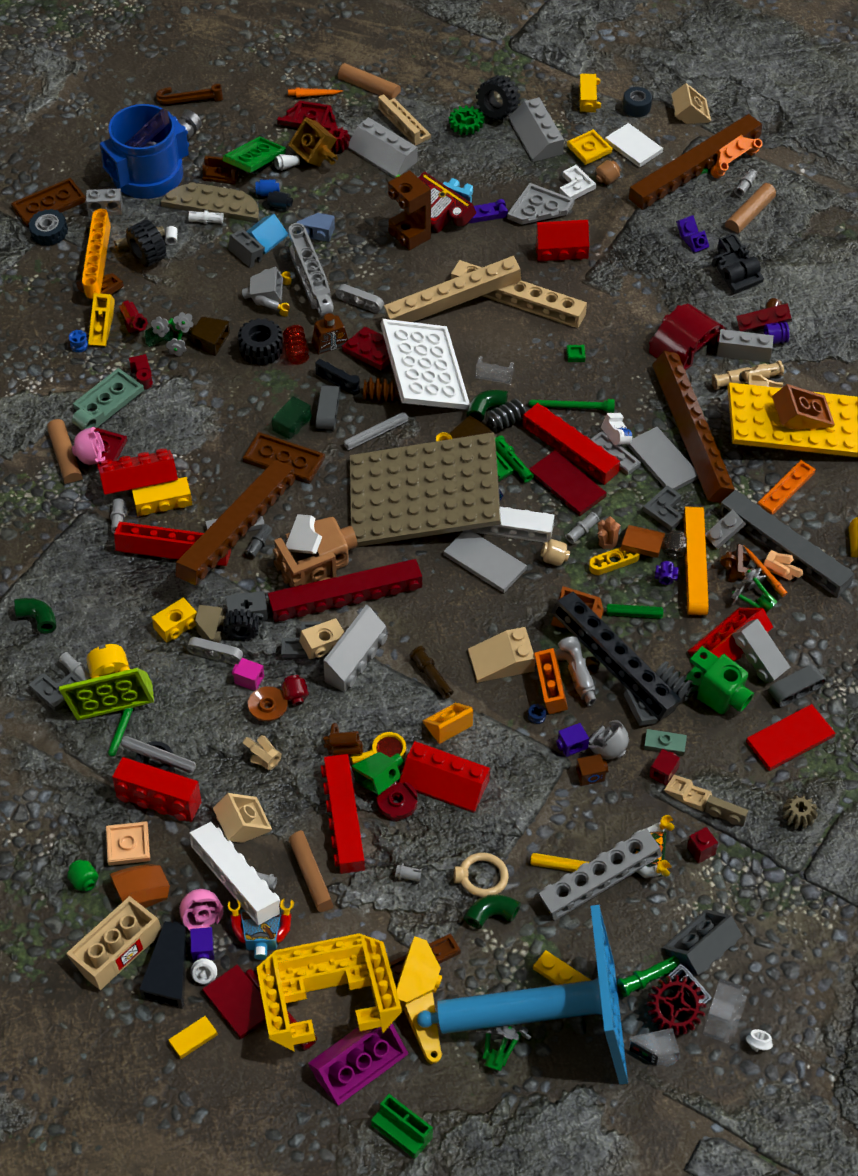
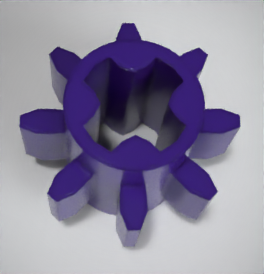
[655,561,678,585]

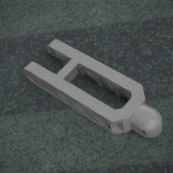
[288,223,334,317]

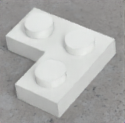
[559,165,596,199]

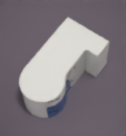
[601,413,632,445]

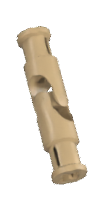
[711,360,784,390]

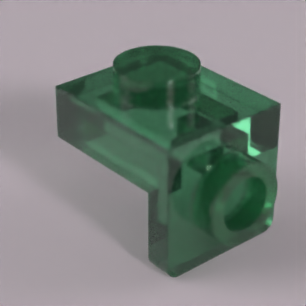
[145,326,174,347]

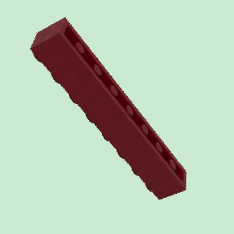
[268,559,422,622]

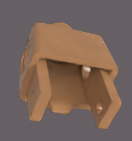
[286,517,358,569]

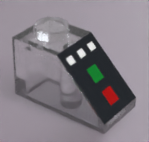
[628,1028,680,1066]

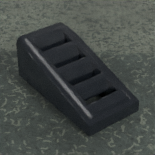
[668,964,712,1010]

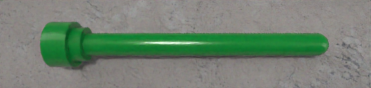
[528,399,615,413]
[108,675,150,757]

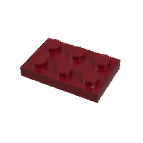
[342,326,391,371]

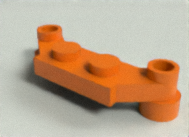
[711,135,763,178]

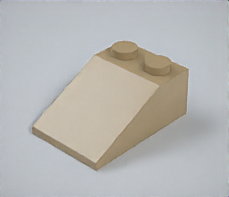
[468,627,535,683]

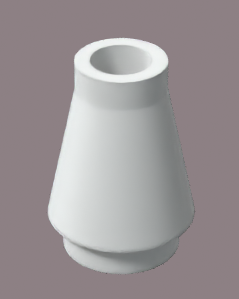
[274,154,300,171]

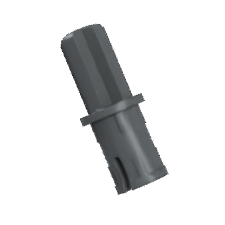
[244,524,272,559]

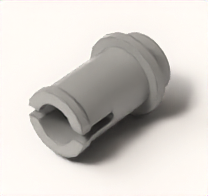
[395,864,422,882]
[257,872,277,890]

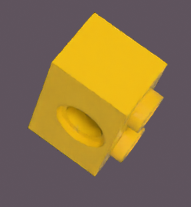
[152,597,197,643]

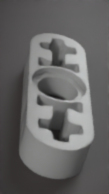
[336,284,384,313]
[186,637,243,665]

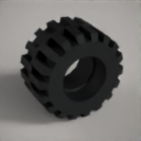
[476,75,521,120]
[126,219,167,267]
[238,318,283,365]

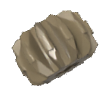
[782,794,818,830]

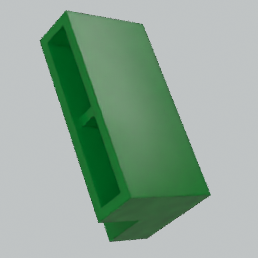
[371,1094,433,1159]

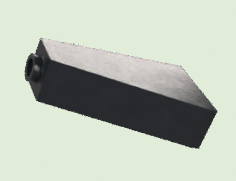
[139,921,187,1009]

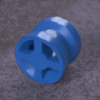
[69,330,88,352]

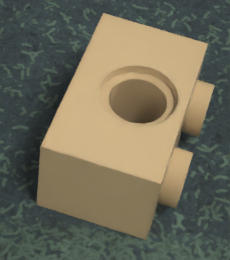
[299,618,345,659]

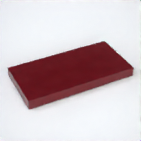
[529,450,607,516]

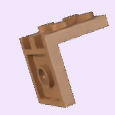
[273,538,337,587]

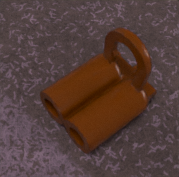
[323,723,363,756]

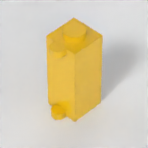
[579,74,601,112]

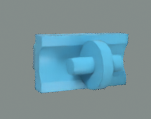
[443,178,473,203]

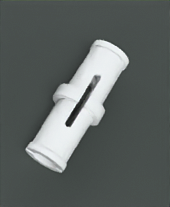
[189,211,224,224]

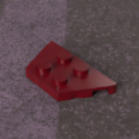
[277,100,338,130]

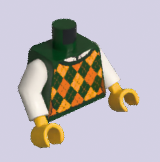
[631,815,674,878]

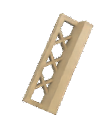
[378,94,431,146]

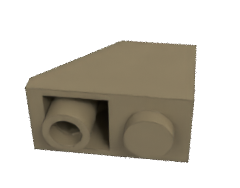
[195,605,224,643]

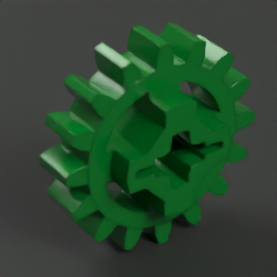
[449,105,484,135]

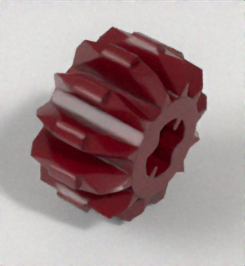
[327,127,350,153]

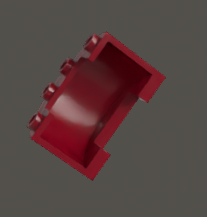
[649,303,726,371]

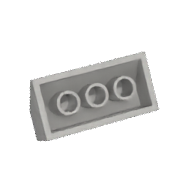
[509,97,564,162]
[348,117,418,178]
[323,605,388,692]

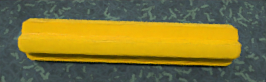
[530,853,590,872]

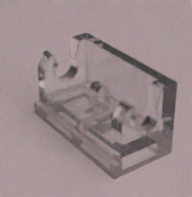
[475,356,514,384]

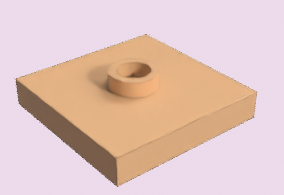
[106,821,150,866]

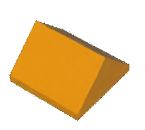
[422,702,473,744]

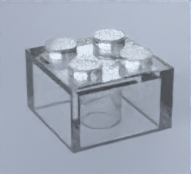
[703,978,747,1043]

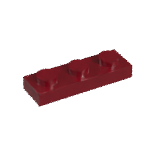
[736,303,792,332]

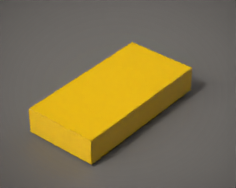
[168,1016,218,1059]

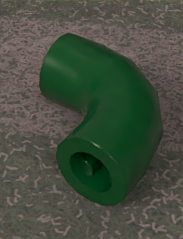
[467,390,508,422]
[14,598,57,633]
[463,894,521,929]

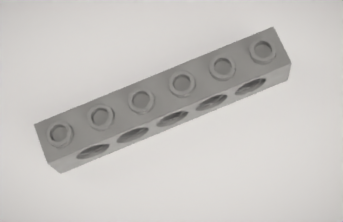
[539,828,662,921]

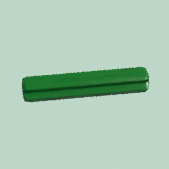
[606,604,663,618]

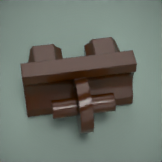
[720,544,751,583]

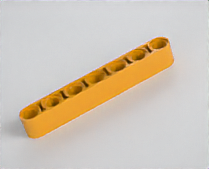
[82,209,111,299]
[684,507,708,616]

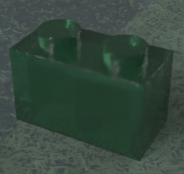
[272,396,312,440]

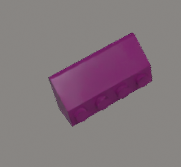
[308,1024,409,1106]

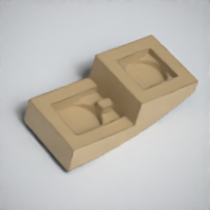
[664,775,712,811]

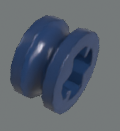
[528,704,546,724]

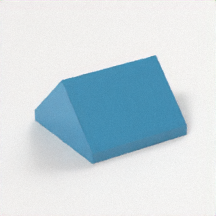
[246,213,288,254]

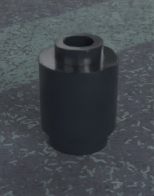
[267,191,293,210]

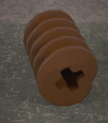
[363,377,400,402]

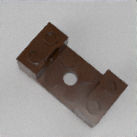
[388,170,431,251]

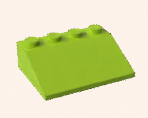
[59,668,154,721]

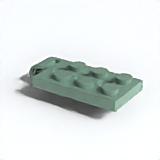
[72,368,144,430]

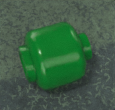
[67,860,98,891]

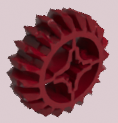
[646,975,706,1035]

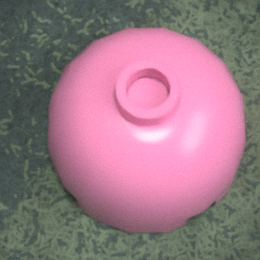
[72,427,105,465]
[179,889,223,930]

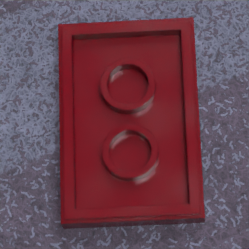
[202,964,266,1039]

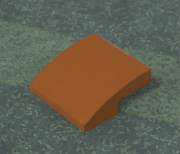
[621,525,665,558]

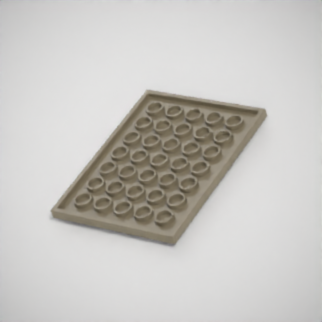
[350,432,501,547]

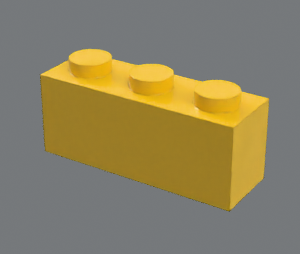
[132,477,192,516]

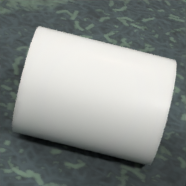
[165,226,178,245]

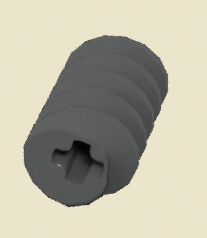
[486,399,526,433]
[656,661,698,703]

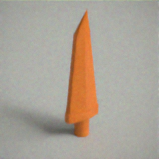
[288,88,342,97]
[743,545,788,597]

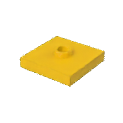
[567,129,613,165]

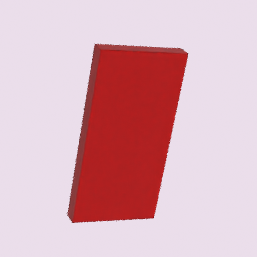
[746,704,836,771]

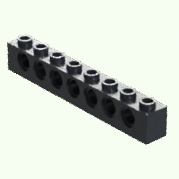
[551,592,682,721]

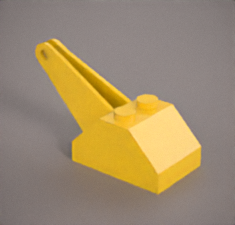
[396,936,442,1064]

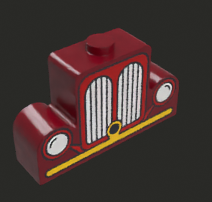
[418,172,476,233]

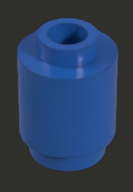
[256,179,280,197]

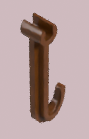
[156,84,223,105]

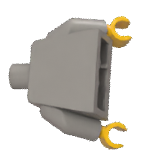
[242,267,291,317]

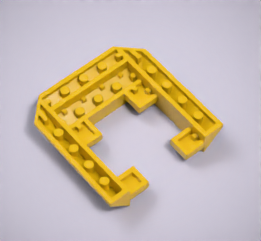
[256,933,402,1052]

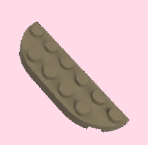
[161,182,259,223]

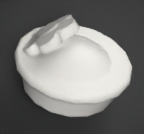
[191,958,217,984]
[746,1029,773,1052]

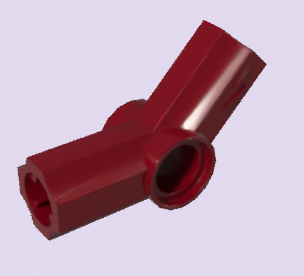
[119,300,148,334]

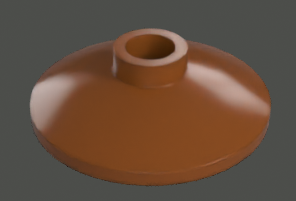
[248,686,288,721]

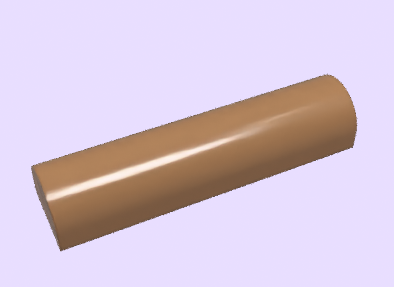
[338,63,401,100]
[725,183,776,234]
[47,419,83,484]
[289,830,334,912]

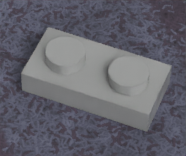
[705,509,746,549]

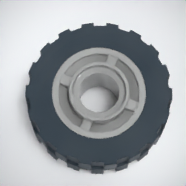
[28,209,68,246]

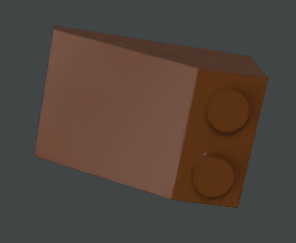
[772,384,835,430]

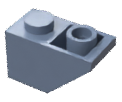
[297,213,335,242]

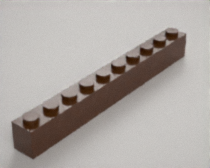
[629,114,762,210]
[652,351,735,503]
[176,460,295,585]

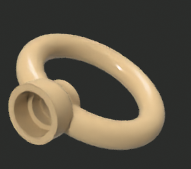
[454,853,509,897]

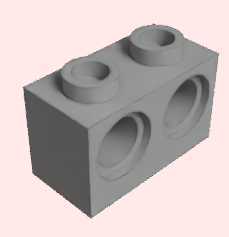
[86,189,123,216]

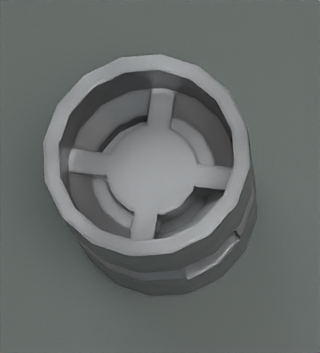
[178,111,202,140]

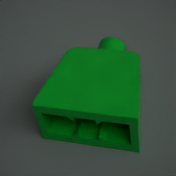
[351,752,404,795]

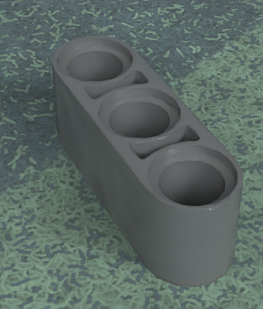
[316,385,340,430]
[768,664,827,707]

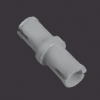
[734,169,757,197]
[110,499,125,534]
[565,512,600,544]
[59,652,91,681]

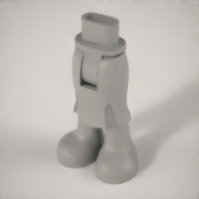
[555,636,596,706]

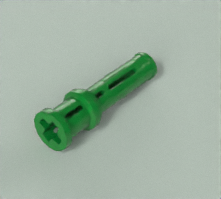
[495,436,534,483]
[617,956,680,997]

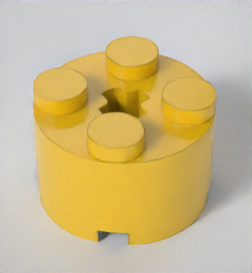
[86,644,130,679]

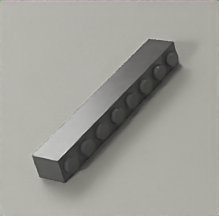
[719,490,854,598]

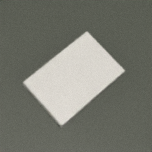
[605,123,663,167]

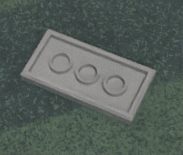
[627,427,699,491]
[444,530,527,593]

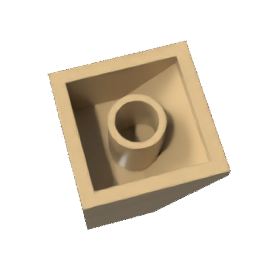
[671,83,711,124]
[213,793,272,843]

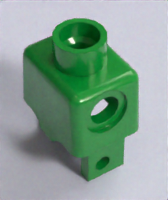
[685,646,754,714]

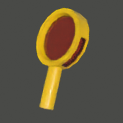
[351,732,406,764]

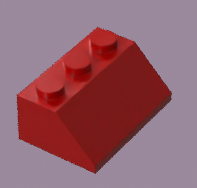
[535,220,589,261]

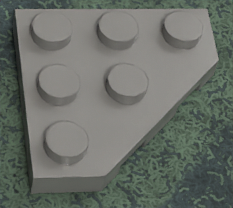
[507,183,575,224]

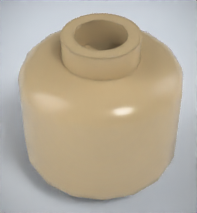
[540,539,570,566]

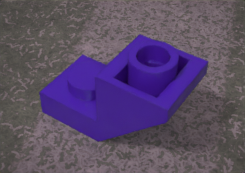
[676,215,710,252]

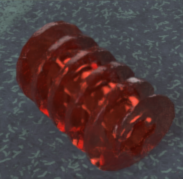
[283,325,310,365]

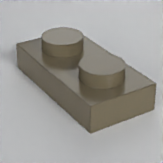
[705,795,749,827]

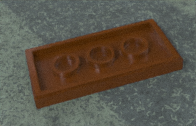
[11,178,86,227]
[243,432,325,484]

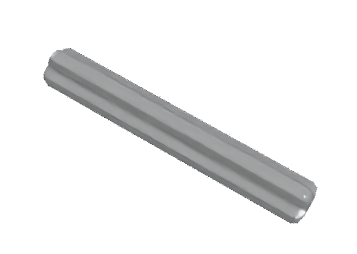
[344,412,408,450]
[121,736,196,773]

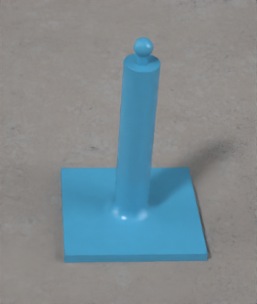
[417,905,628,1085]

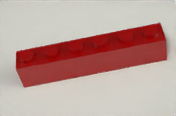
[523,403,620,485]
[114,522,231,566]
[321,754,365,874]

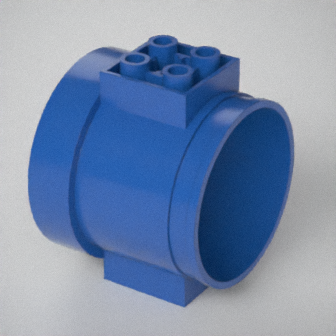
[99,104,189,199]

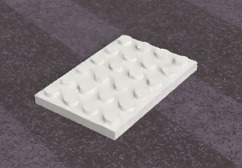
[380,319,470,410]

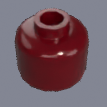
[281,675,309,706]

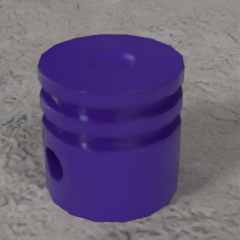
[764,322,790,344]

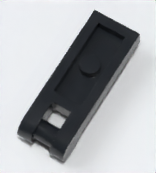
[315,358,360,395]

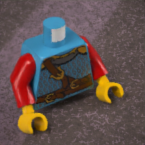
[228,899,294,960]

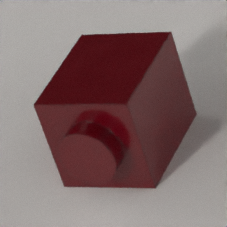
[649,749,680,786]
[687,827,718,864]

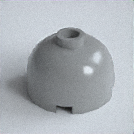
[588,720,629,760]

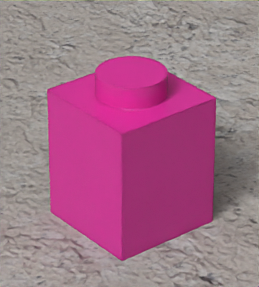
[232,658,264,691]

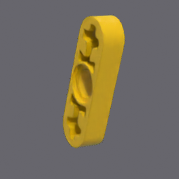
[589,547,640,575]

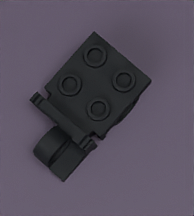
[711,233,764,294]

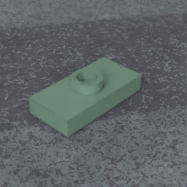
[644,729,687,756]

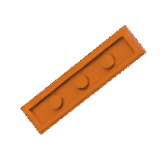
[757,460,816,515]

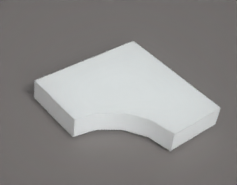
[286,514,322,554]

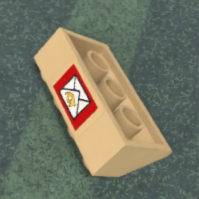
[66,896,162,990]

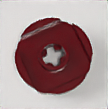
[377,781,417,822]

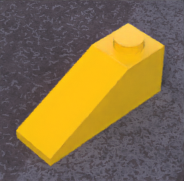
[88,293,115,347]

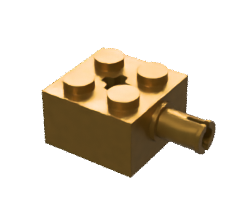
[288,117,338,167]

